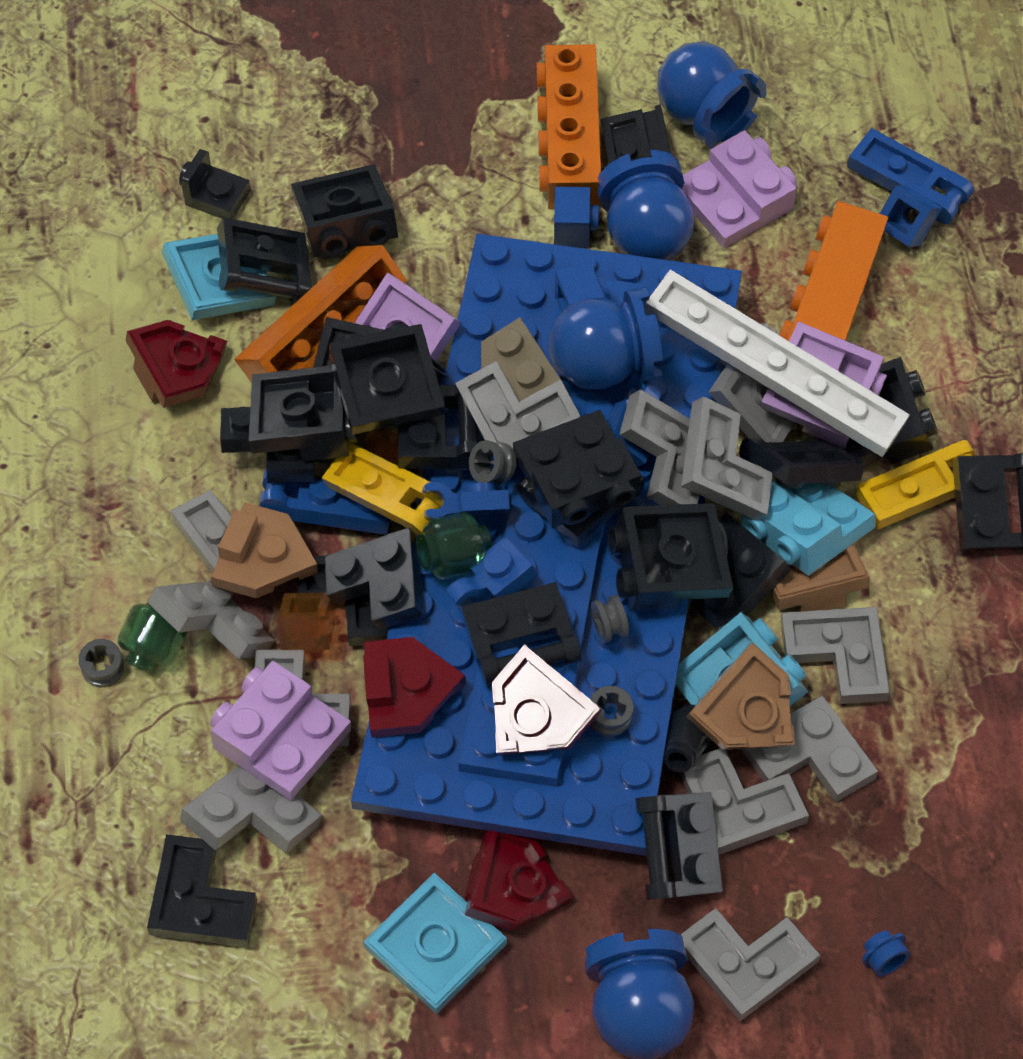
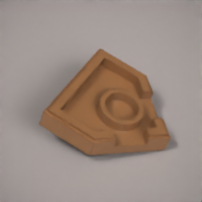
[211,502,318,598]
[771,544,869,612]
[686,642,795,750]

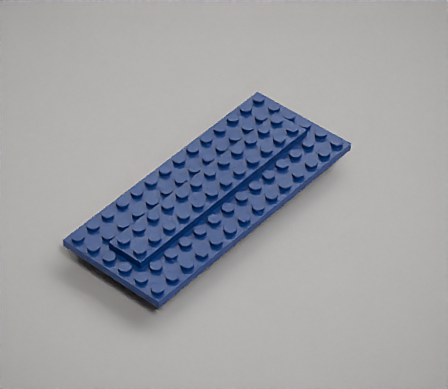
[351,233,742,856]

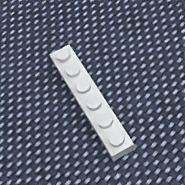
[644,270,909,457]

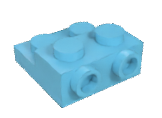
[741,480,876,576]
[676,612,809,750]

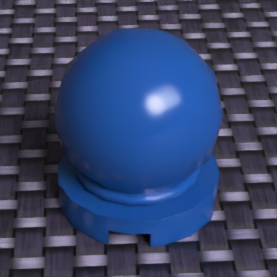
[656,41,767,149]
[597,150,694,260]
[549,287,663,390]
[584,929,695,1059]

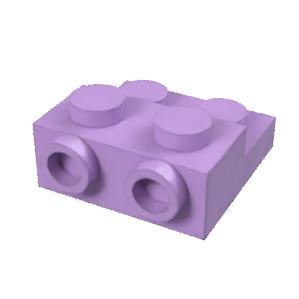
[682,130,797,249]
[355,272,462,366]
[761,321,887,449]
[210,661,351,801]

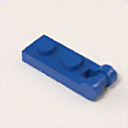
[847,128,974,224]
[259,469,390,535]

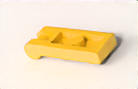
[855,440,975,530]
[322,443,442,538]

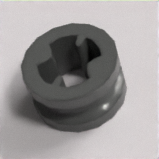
[469,440,516,485]
[591,595,629,643]
[78,639,124,688]
[590,686,634,737]

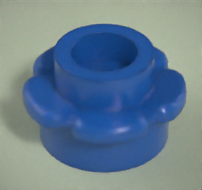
[862,930,911,977]

